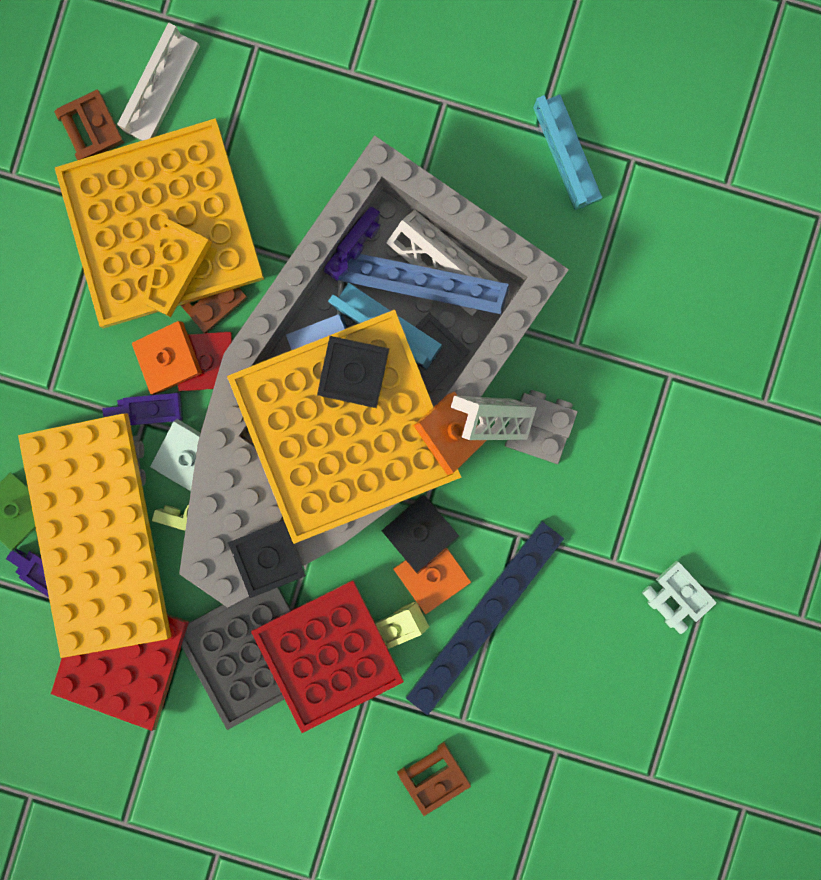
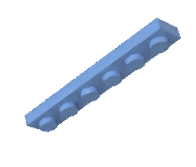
[339,254,509,314]

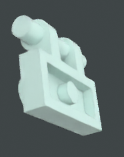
[642,561,716,634]

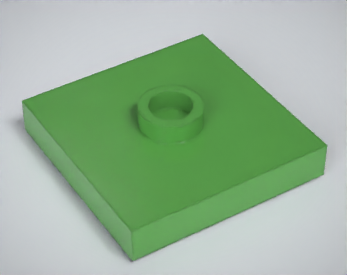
[0,473,36,552]

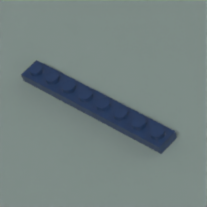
[406,521,564,715]

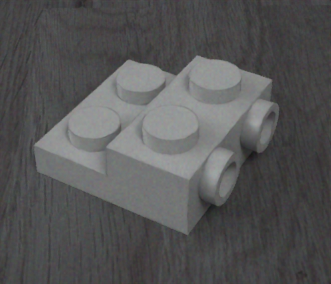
[505,390,578,464]

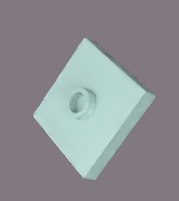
[150,419,201,491]

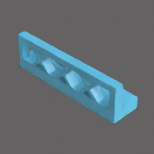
[533,94,602,210]
[328,283,443,370]

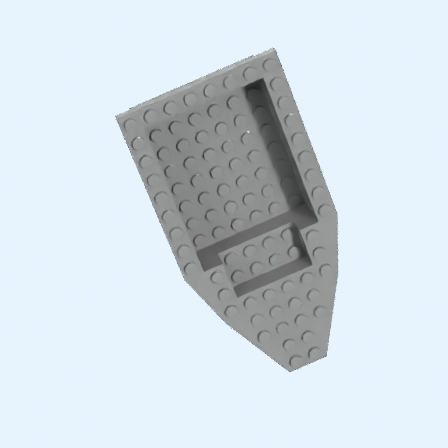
[179,135,569,608]

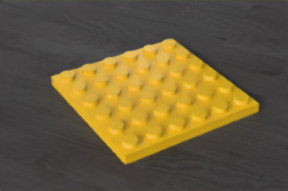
[55,118,265,329]
[227,310,461,544]

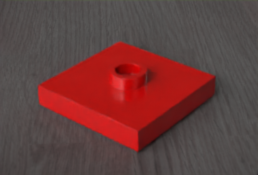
[178,332,233,392]

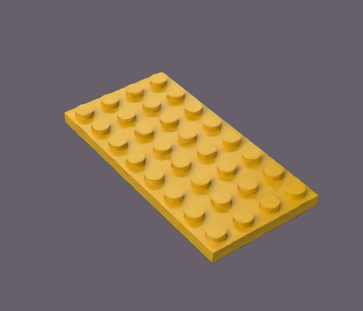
[18,413,171,658]

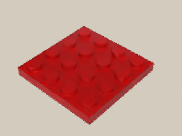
[251,579,404,733]
[51,614,189,731]

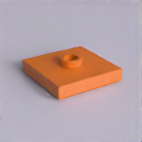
[132,321,202,395]
[413,391,487,475]
[393,549,471,615]

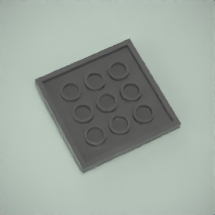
[182,587,291,730]

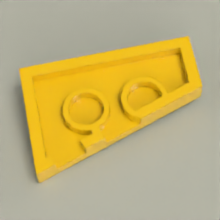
[143,216,212,318]

